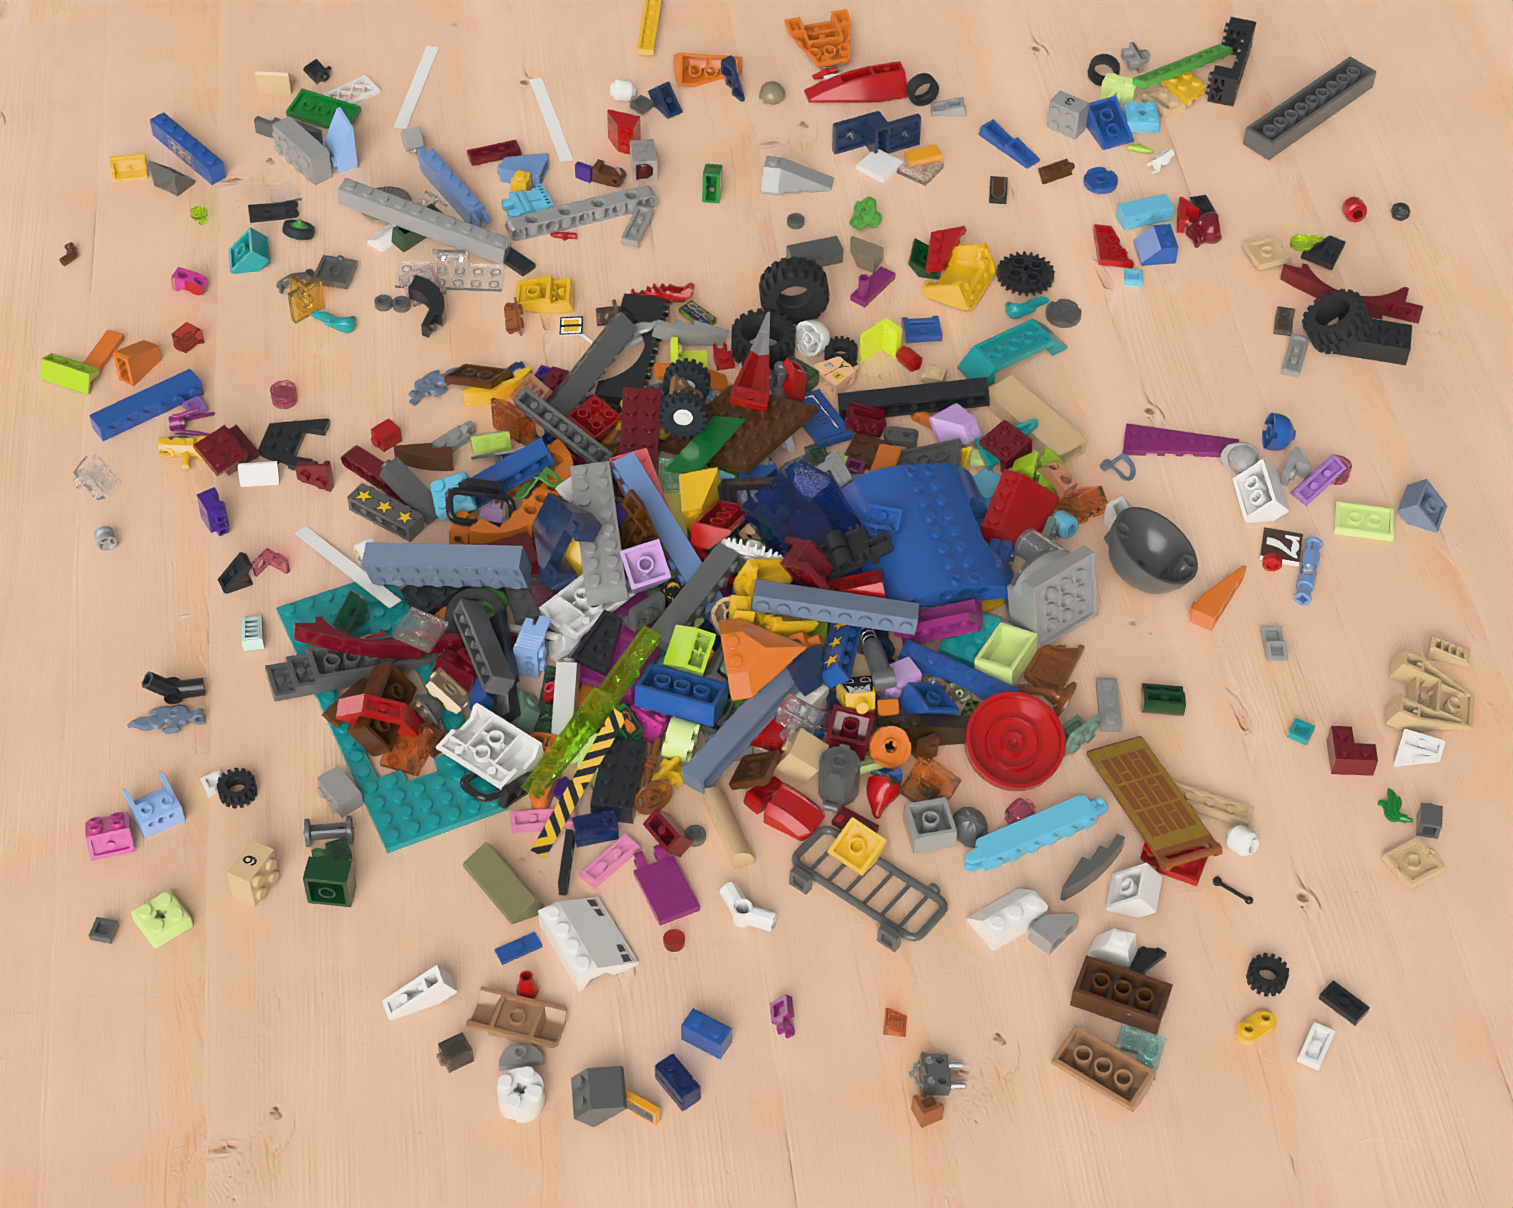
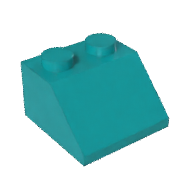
[228,227,270,274]

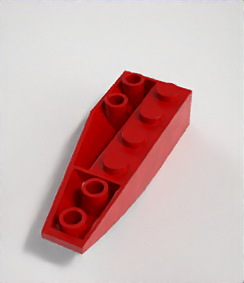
[804,61,908,103]

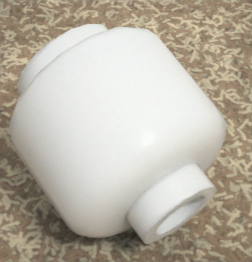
[610,79,636,102]
[1226,825,1259,857]

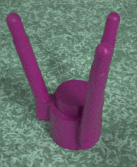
[168,407,215,436]

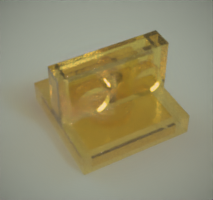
[287,274,325,324]

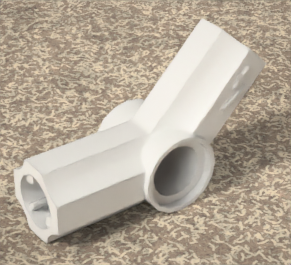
[720,881,777,932]

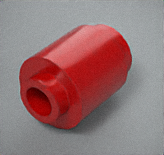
[896,346,922,372]

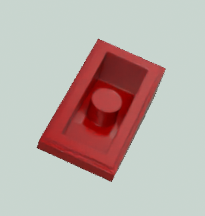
[743,776,784,814]

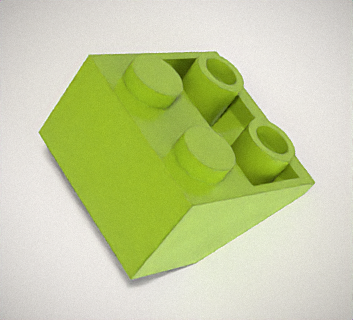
[663,625,716,676]

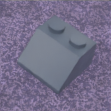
[1397,479,1447,533]

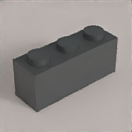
[786,236,844,267]

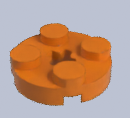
[868,725,911,768]

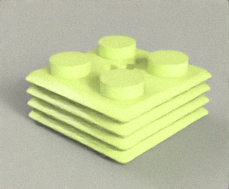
[131,890,193,948]

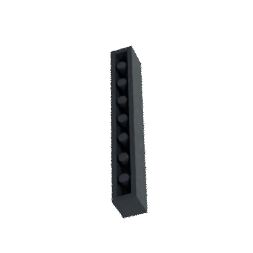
[837,377,990,421]

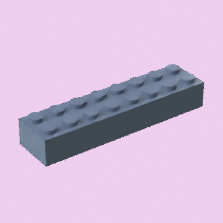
[361,542,532,589]

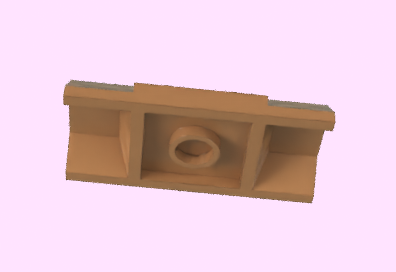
[466,986,568,1048]

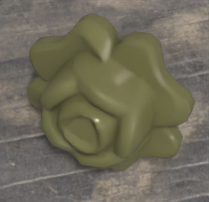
[948,683,972,704]

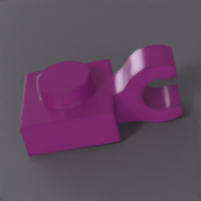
[769,994,795,1039]

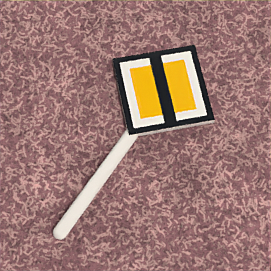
[559,316,593,344]

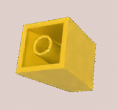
[679,467,722,535]

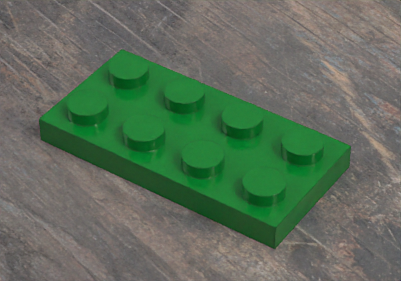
[285,88,362,129]

